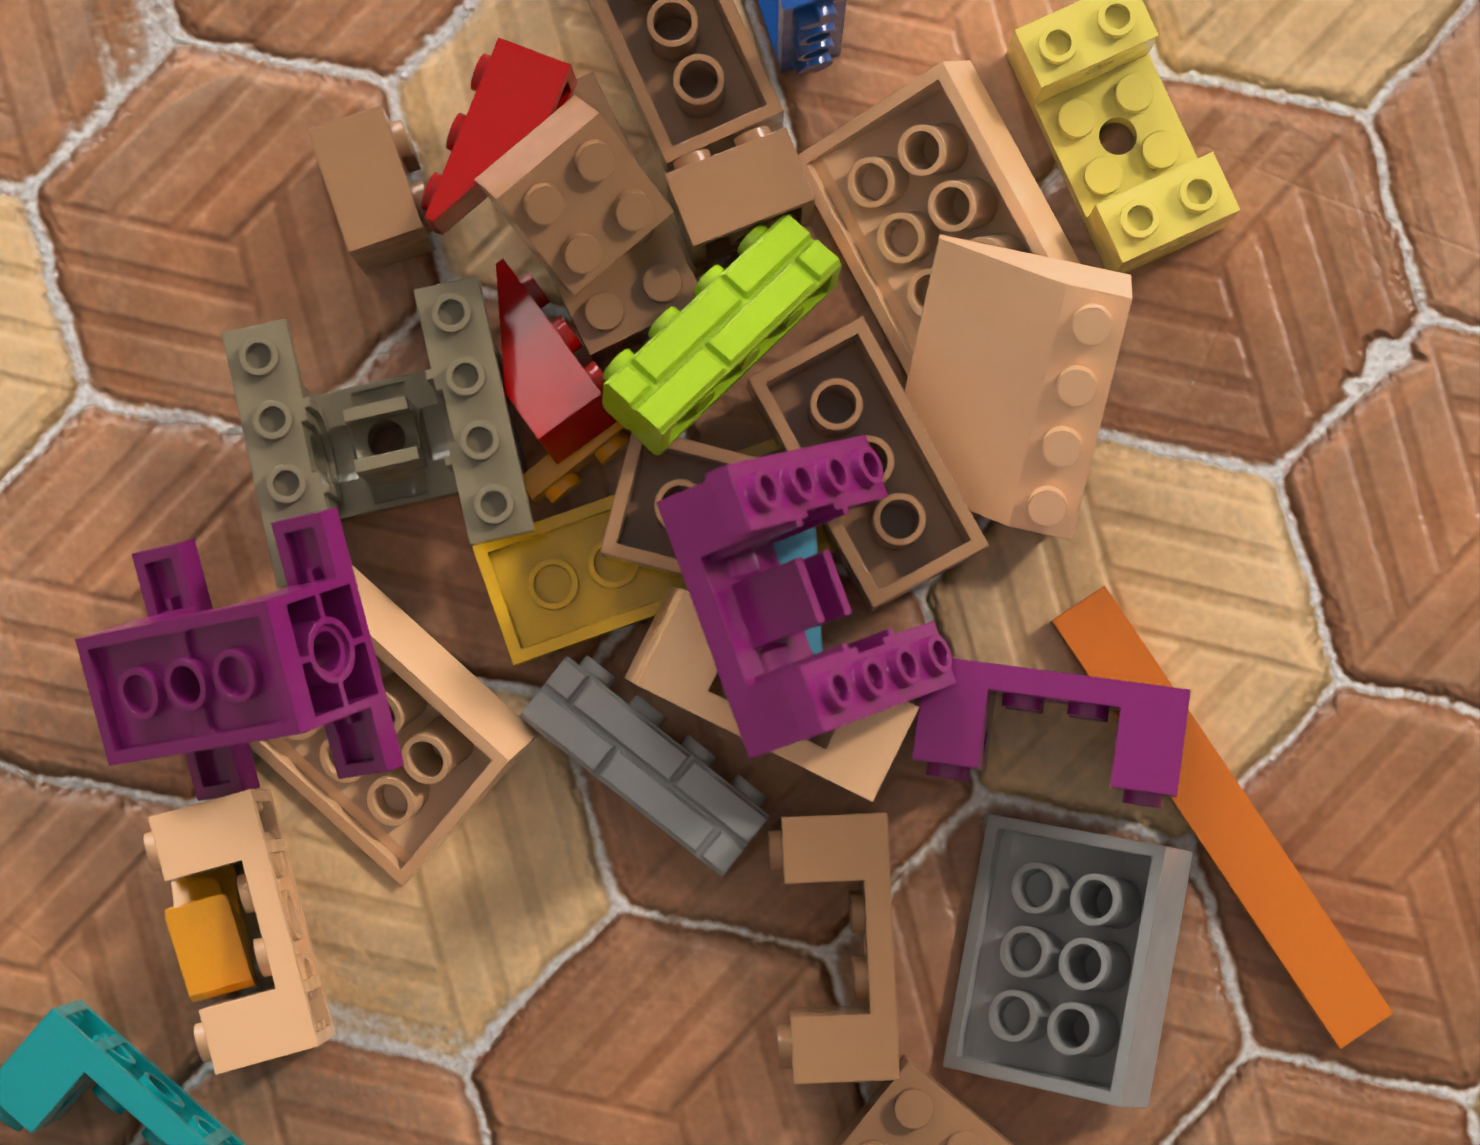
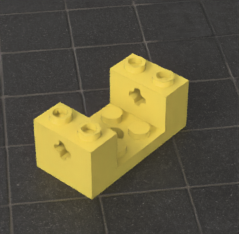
[1006,0,1240,273]

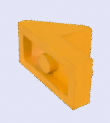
[164,865,256,1003]

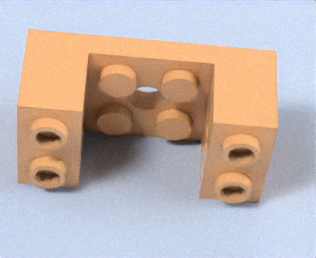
[624,586,919,802]
[144,789,336,1075]

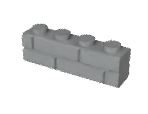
[519,655,770,877]

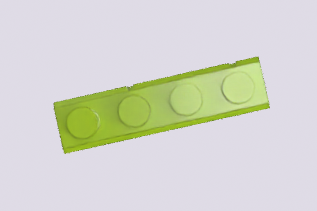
[602,214,842,455]

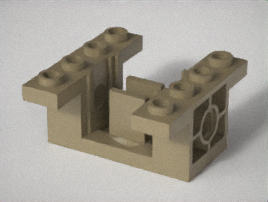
[222,276,536,589]

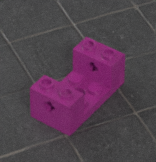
[912,658,1191,808]

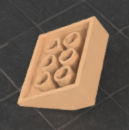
[798,61,1081,376]
[904,235,1133,540]
[249,565,538,887]

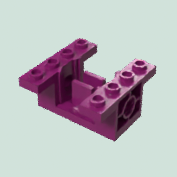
[656,435,956,759]
[75,507,404,801]

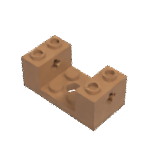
[768,812,900,1085]

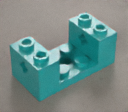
[0,999,246,1145]

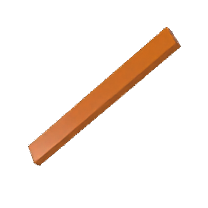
[1050,586,1394,1049]

